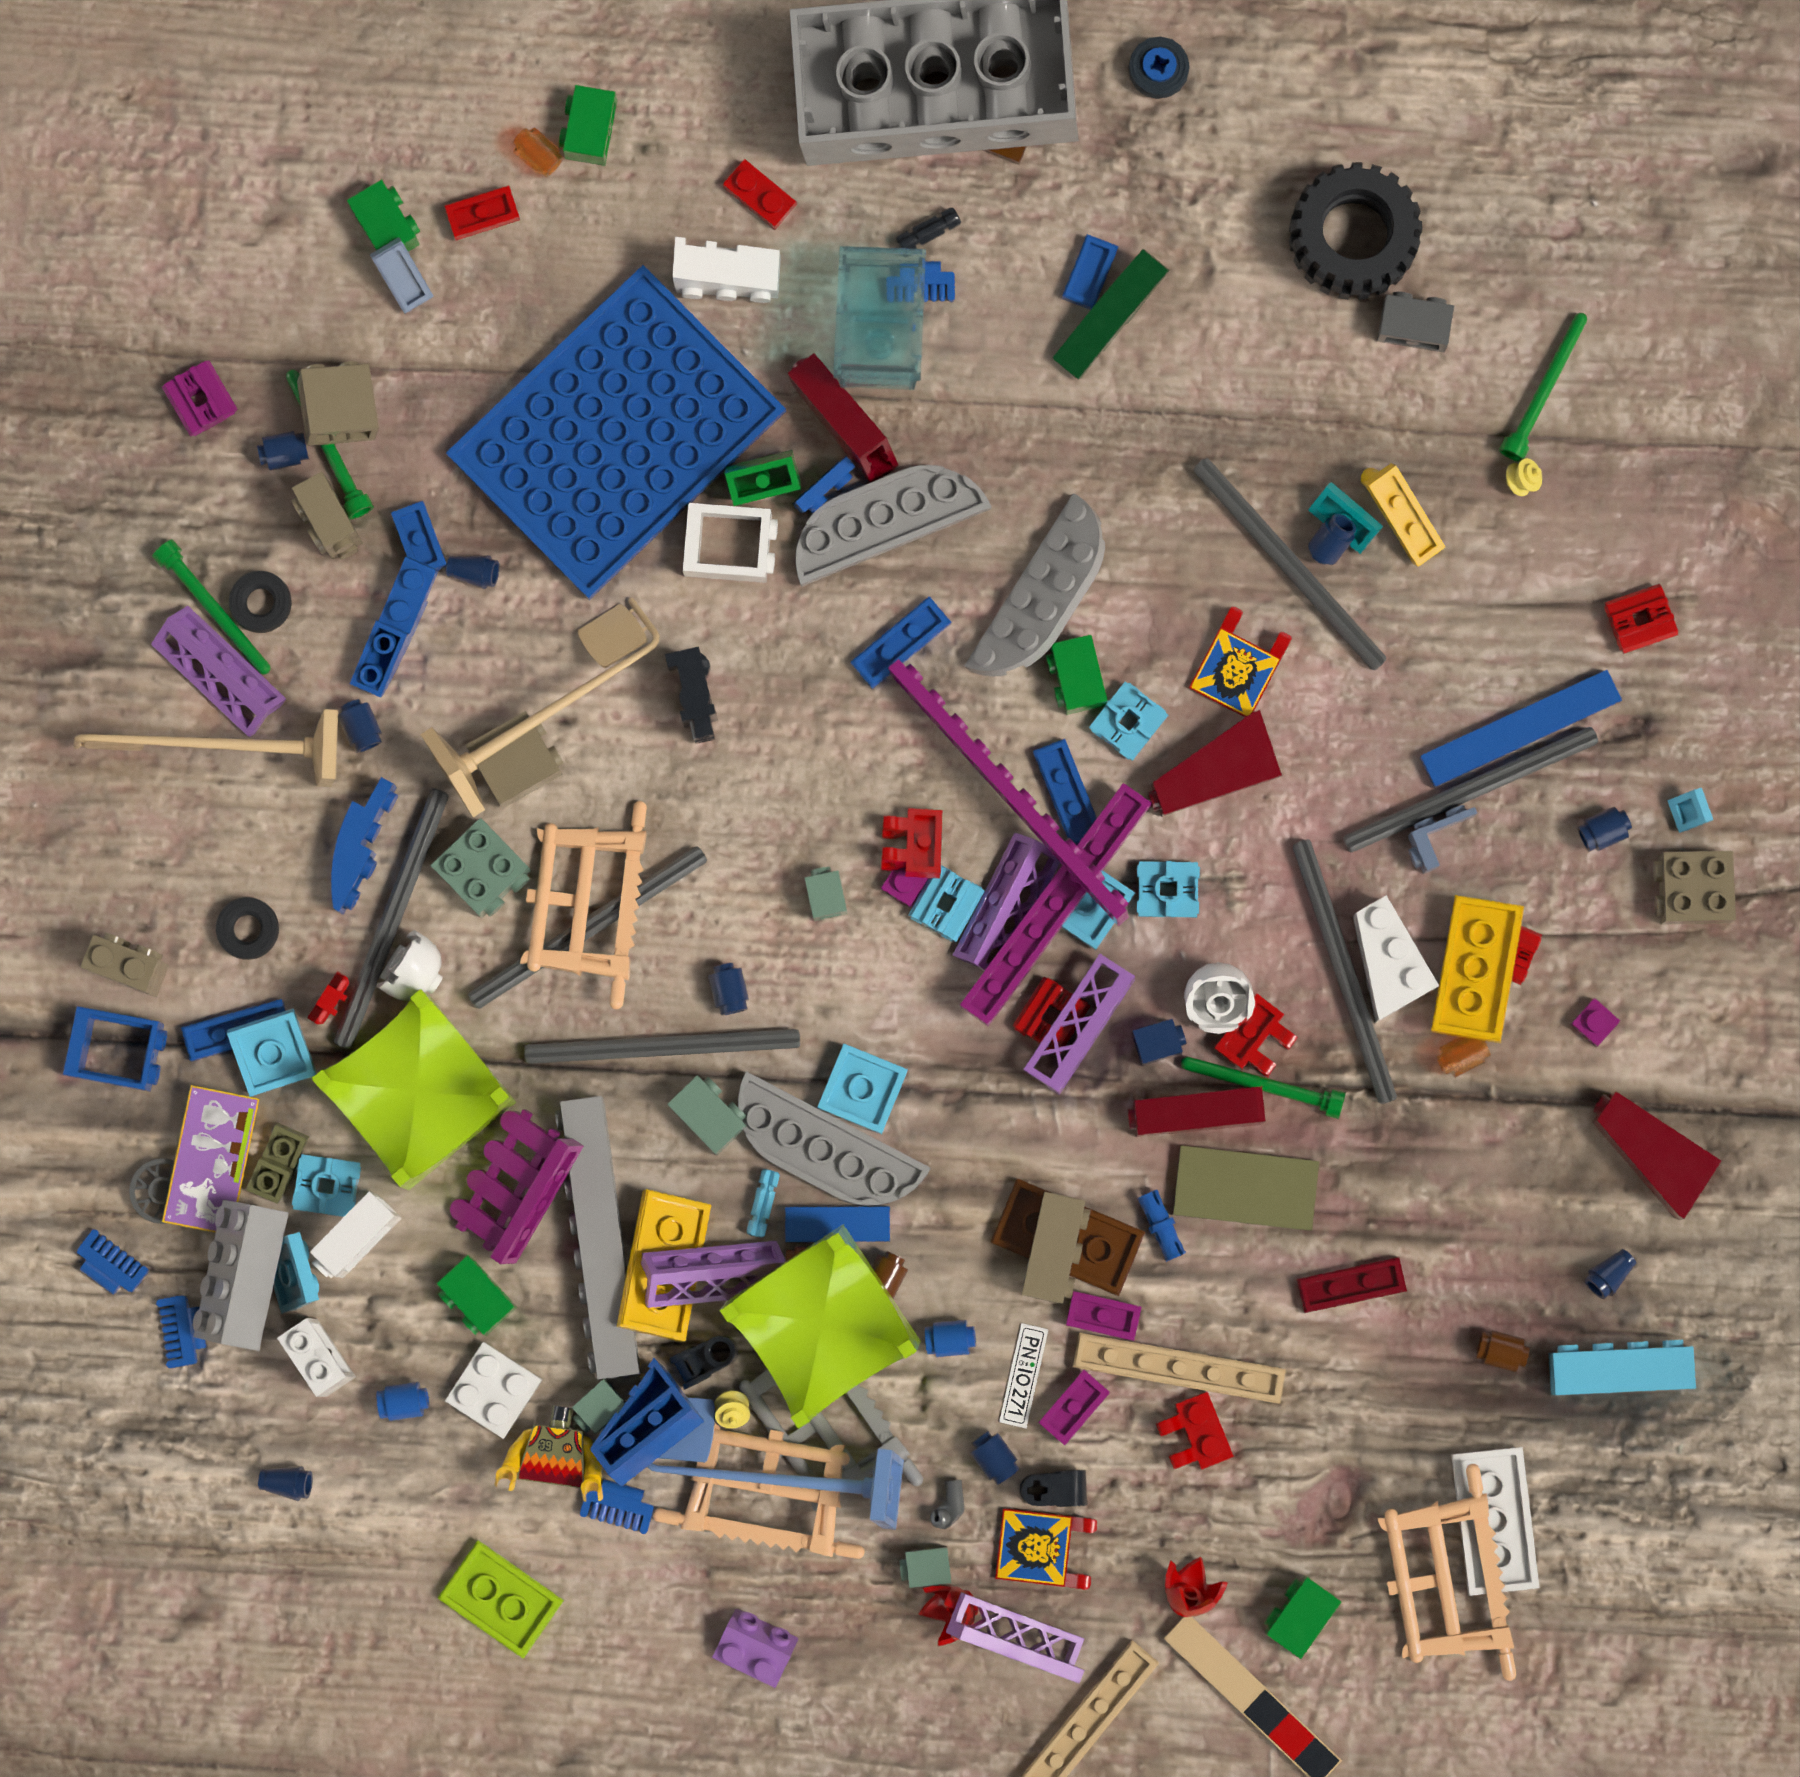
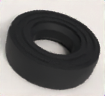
[229,571,292,633]
[216,897,279,960]

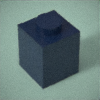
[1131,1019,1187,1066]

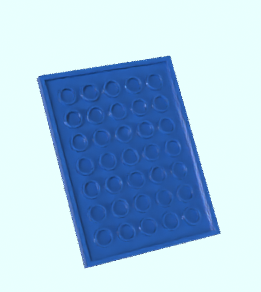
[446,265,786,600]

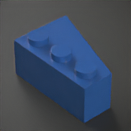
[590,1358,704,1487]

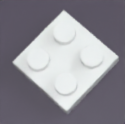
[445,1342,542,1439]

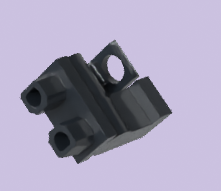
[665,646,718,744]

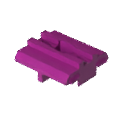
[162,360,238,437]

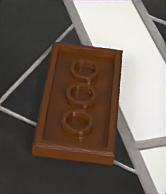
[990,1178,1145,1296]

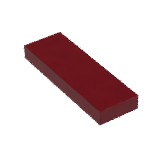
[1296,1257,1407,1313]

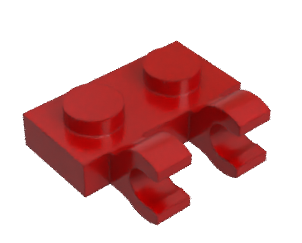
[881,808,943,879]
[1215,994,1298,1078]
[1155,1391,1234,1470]

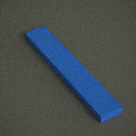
[1420,669,1622,788]

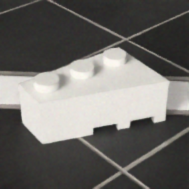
[673,237,781,303]
[1353,895,1439,1023]

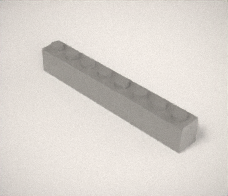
[555,1096,641,1380]

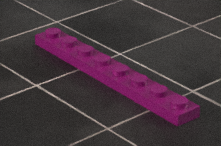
[960,783,1151,1027]

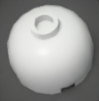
[377,930,443,1001]
[1184,962,1255,1034]

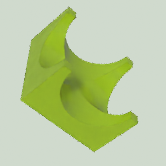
[311,989,516,1190]
[720,1224,921,1429]

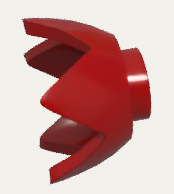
[1165,1557,1228,1617]
[918,1585,978,1646]

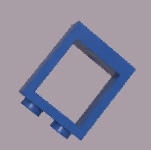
[63,1006,167,1092]

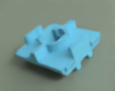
[1089,682,1168,761]
[1137,861,1200,918]
[908,865,985,942]
[292,1154,361,1217]

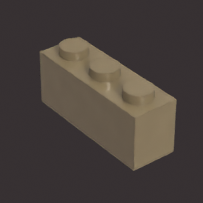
[1021,1192,1090,1304]

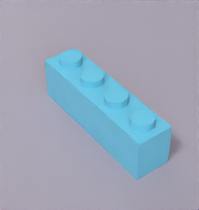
[1548,1340,1696,1395]

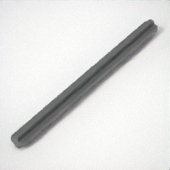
[1194,458,1387,670]
[1343,727,1598,853]
[334,788,449,1049]
[1293,839,1397,1104]
[468,846,707,1009]
[524,1029,801,1064]

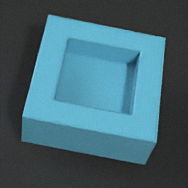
[1667,788,1714,833]

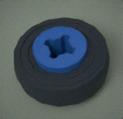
[1128,36,1190,99]

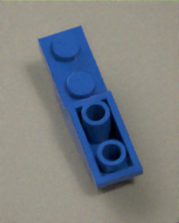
[350,556,439,698]
[331,777,398,915]

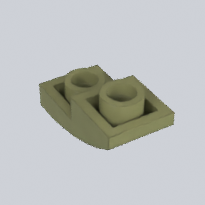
[246,1123,310,1204]

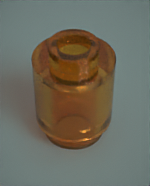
[513,127,564,178]
[1436,1037,1491,1078]

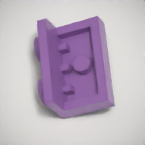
[712,1609,798,1688]

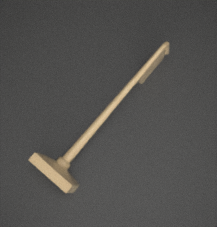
[420,598,660,817]
[73,709,338,787]

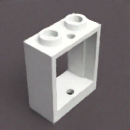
[683,503,778,583]
[310,1191,402,1278]
[277,1318,356,1397]

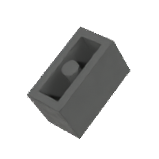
[1377,291,1455,353]

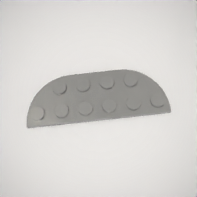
[796,465,991,587]
[964,493,1105,677]
[738,1071,931,1206]

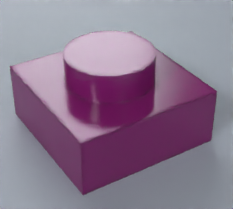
[881,867,928,908]
[1570,998,1620,1047]

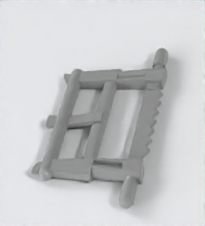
[739,1369,923,1511]

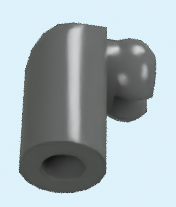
[930,1480,965,1529]

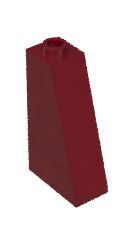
[787,353,899,483]
[1147,710,1282,817]
[1127,1086,1266,1137]
[1592,1091,1722,1220]

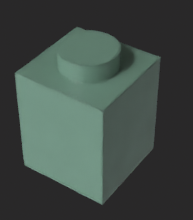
[805,867,848,921]
[572,1379,626,1434]
[899,1547,951,1588]

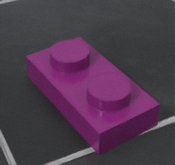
[1066,1291,1142,1341]
[1038,1369,1110,1446]

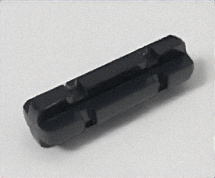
[896,207,961,254]

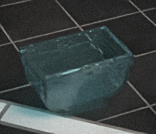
[834,246,926,390]

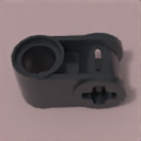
[669,1336,738,1390]
[1019,1470,1088,1507]

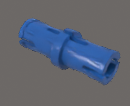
[1137,1189,1186,1262]

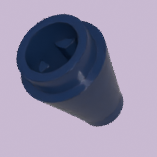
[446,555,499,589]
[1585,1249,1637,1299]
[258,1466,313,1501]

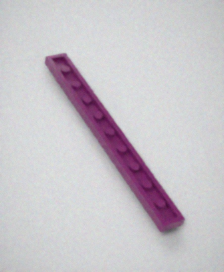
[888,659,1129,927]

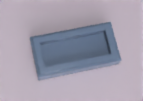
[370,237,434,314]

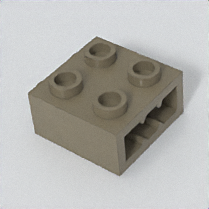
[297,361,379,446]
[291,472,363,560]
[466,711,564,809]
[1653,851,1736,925]
[80,932,169,998]

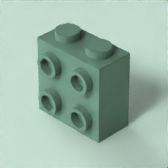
[431,818,531,918]

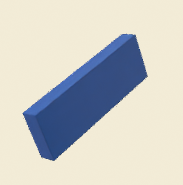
[850,596,952,689]
[1033,739,1097,845]
[181,999,286,1062]
[785,1206,890,1242]

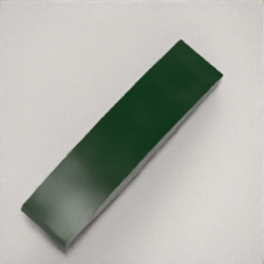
[1052,249,1170,380]

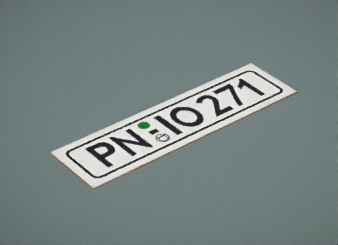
[999,1323,1048,1428]

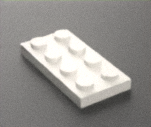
[1451,1447,1540,1596]

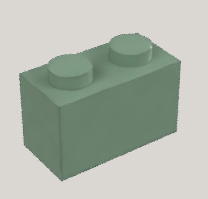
[667,1075,746,1155]

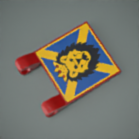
[1189,606,1292,717]
[995,1508,1097,1590]

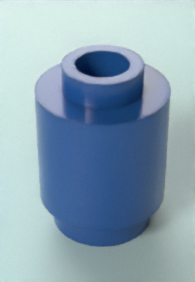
[925,1320,976,1357]
[376,1382,430,1421]

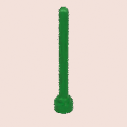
[1499,313,1587,462]
[286,369,374,519]
[152,539,271,675]
[1181,1056,1346,1119]

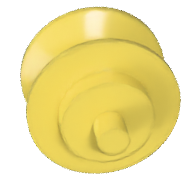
[1506,458,1542,496]
[714,1391,750,1428]

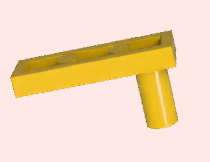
[1361,463,1445,567]

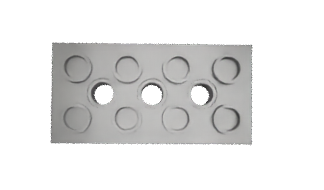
[790,0,1079,166]

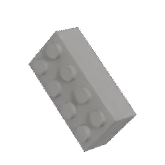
[193,1200,289,1351]

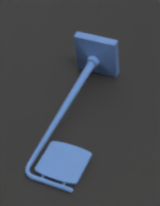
[647,1397,904,1530]

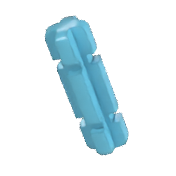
[746,1169,780,1238]

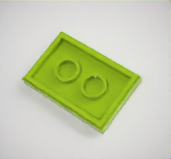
[438,1540,564,1659]

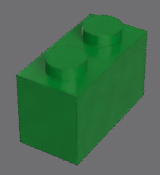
[559,85,618,166]
[347,179,421,252]
[725,450,801,506]
[1046,635,1108,715]
[437,1255,517,1336]
[1263,1575,1341,1659]

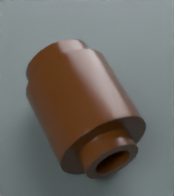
[871,1251,908,1299]
[1476,1330,1530,1372]

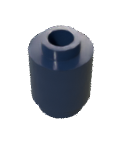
[257,431,309,471]
[1308,514,1356,565]
[338,699,382,753]
[1577,807,1632,852]
[708,963,749,1016]
[970,1431,1020,1485]

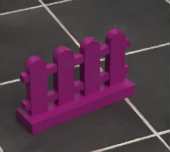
[450,1109,584,1265]

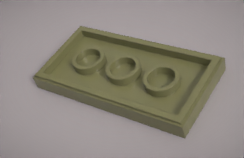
[1173,1145,1319,1231]

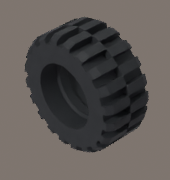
[1289,162,1422,300]

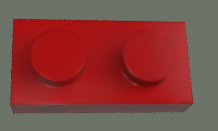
[723,159,797,230]
[444,185,520,241]

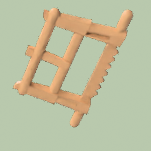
[520,801,647,1009]
[652,1423,865,1559]
[1377,1464,1516,1681]

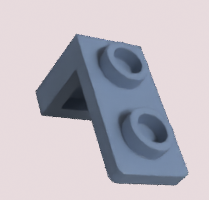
[1408,805,1478,874]

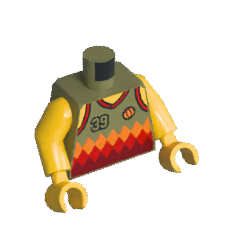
[494,1405,603,1502]

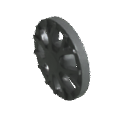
[129,1158,174,1224]

